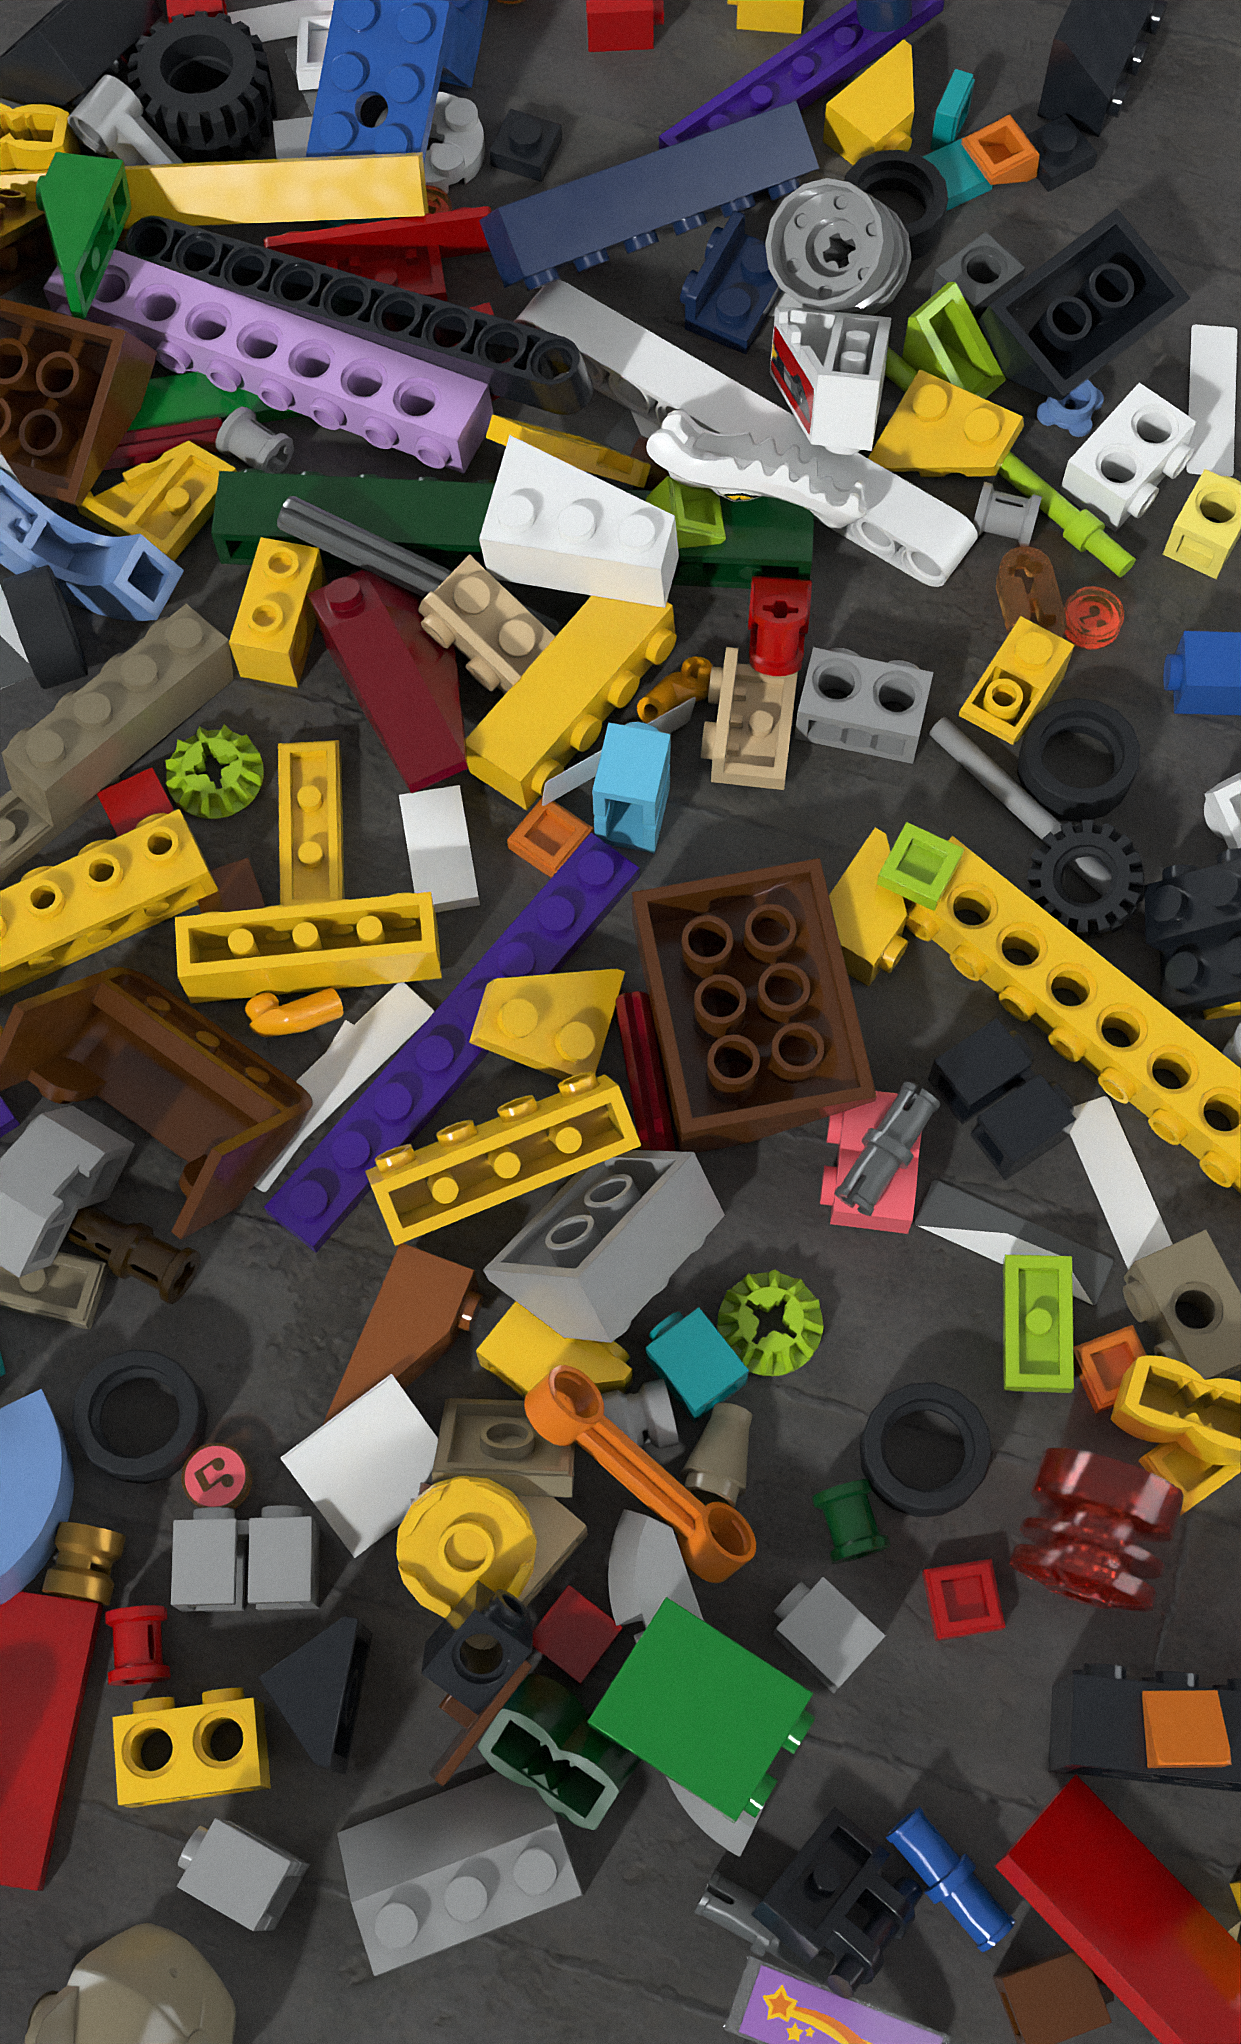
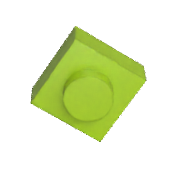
[877,822,964,911]

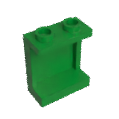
[588,1597,816,1823]

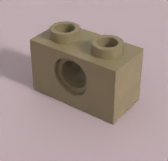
[1123,1230,1241,1380]

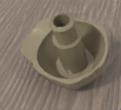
[24,1923,236,2044]

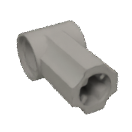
[67,75,183,166]

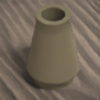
[681,1403,753,1508]

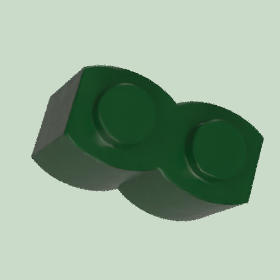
[477,1673,641,1830]

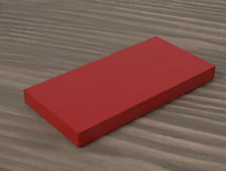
[0,1592,103,1891]
[995,1774,1241,2044]

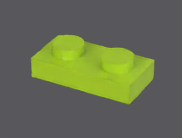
[1003,1254,1074,1393]

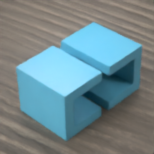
[592,722,671,854]

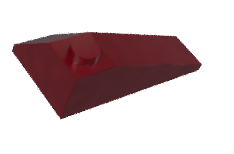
[307,570,468,794]

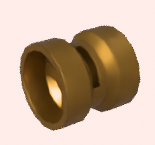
[42,1522,126,1605]

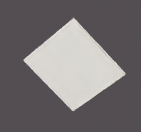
[280,1374,438,1558]

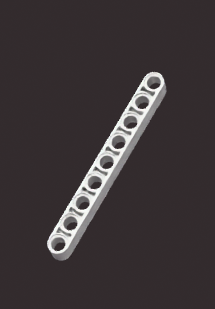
[514,280,978,587]

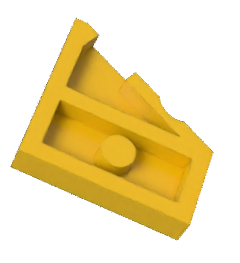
[868,369,1024,477]
[486,414,651,488]
[77,440,237,561]
[469,969,625,1080]

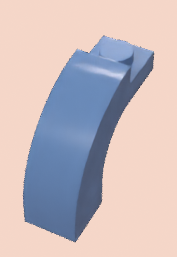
[0,469,184,621]
[0,1389,74,1605]

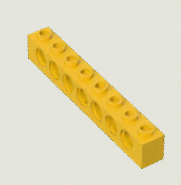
[903,836,1241,1193]

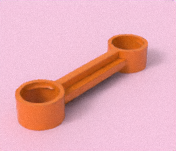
[524,1365,756,1583]

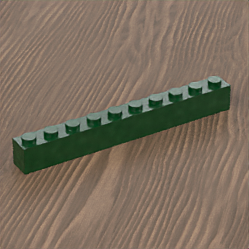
[211,468,814,589]

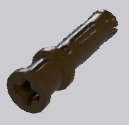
[65,1205,201,1304]

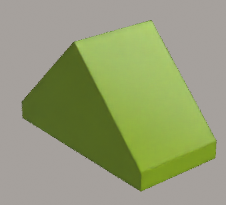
[902,282,1006,399]

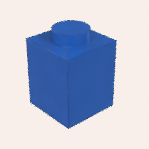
[1163,631,1241,715]

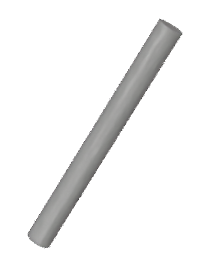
[929,717,1112,897]

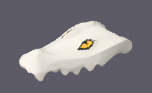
[646,410,869,529]

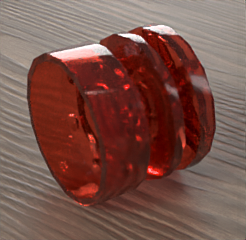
[1009,1448,1185,1613]

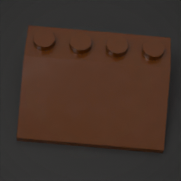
[0,298,158,506]
[632,858,877,1153]

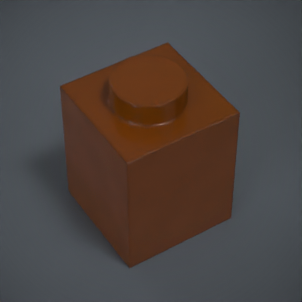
[993,1948,1114,2044]

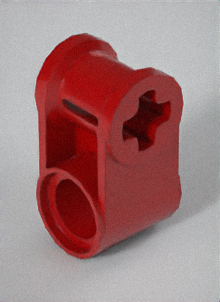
[748,576,812,676]

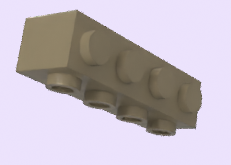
[1,604,234,829]

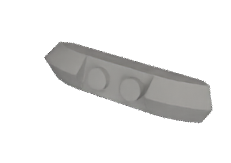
[608,1509,765,1857]

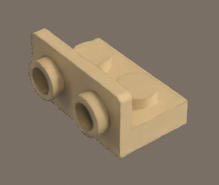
[418,554,555,694]

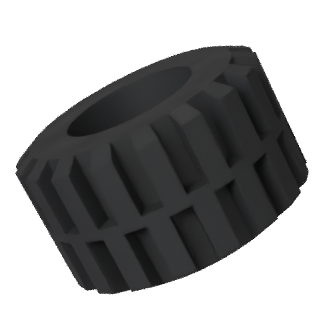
[127,11,277,163]

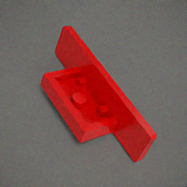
[264,206,492,302]

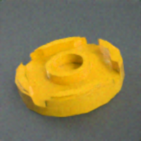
[396,1476,537,1618]

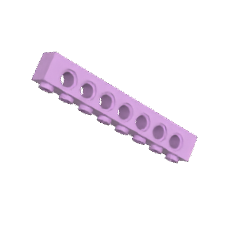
[43,249,494,474]

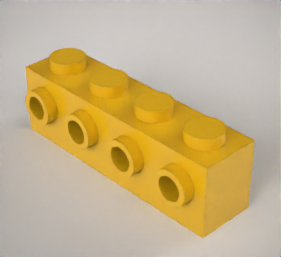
[466,596,677,811]
[0,809,219,997]
[175,892,442,1004]
[365,1071,641,1246]

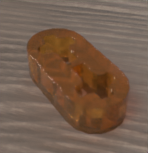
[996,546,1067,638]

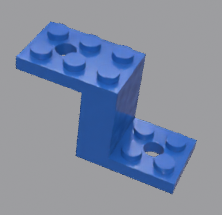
[306,0,489,162]

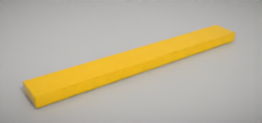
[0,152,429,229]

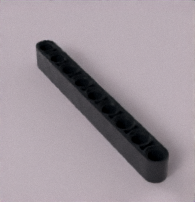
[125,216,594,415]

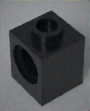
[421,1580,533,1715]

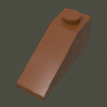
[322,1243,484,1426]

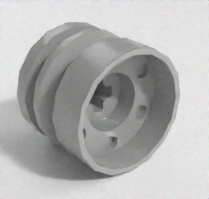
[765,178,912,316]

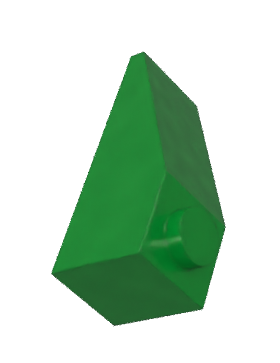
[36,152,132,320]

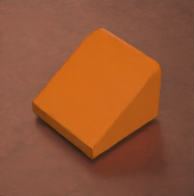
[961,114,1040,185]
[1142,1690,1232,1768]

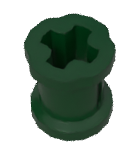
[812,1479,891,1564]

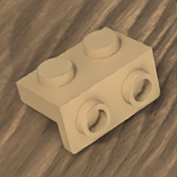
[701,647,798,790]

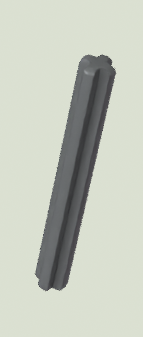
[277,496,559,637]

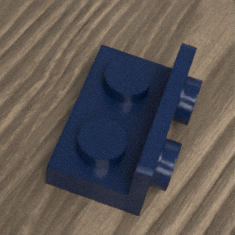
[680,210,782,354]

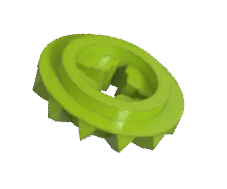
[165,724,264,819]
[717,1269,824,1376]

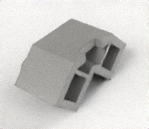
[0,1106,135,1277]

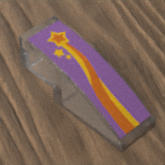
[723,1955,951,2044]

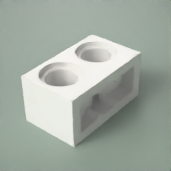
[1059,383,1197,532]

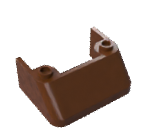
[0,967,313,1240]

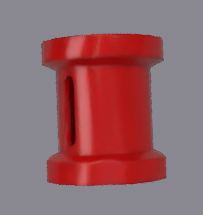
[105,1605,171,1686]

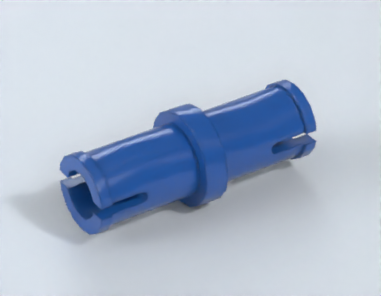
[885,1806,1016,1953]

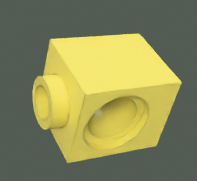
[1163,469,1241,579]

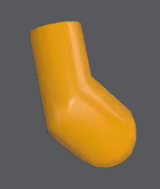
[637,656,713,724]
[245,987,343,1038]

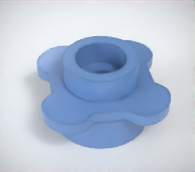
[1037,380,1104,437]

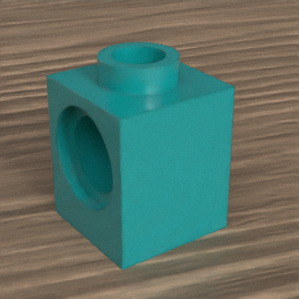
[646,1307,749,1424]

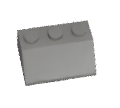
[483,1150,725,1343]
[337,1771,584,1976]

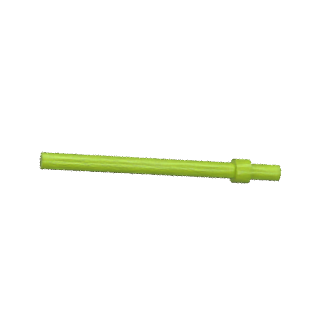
[885,347,1136,578]

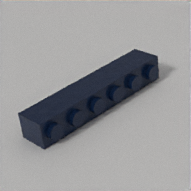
[479,101,819,291]

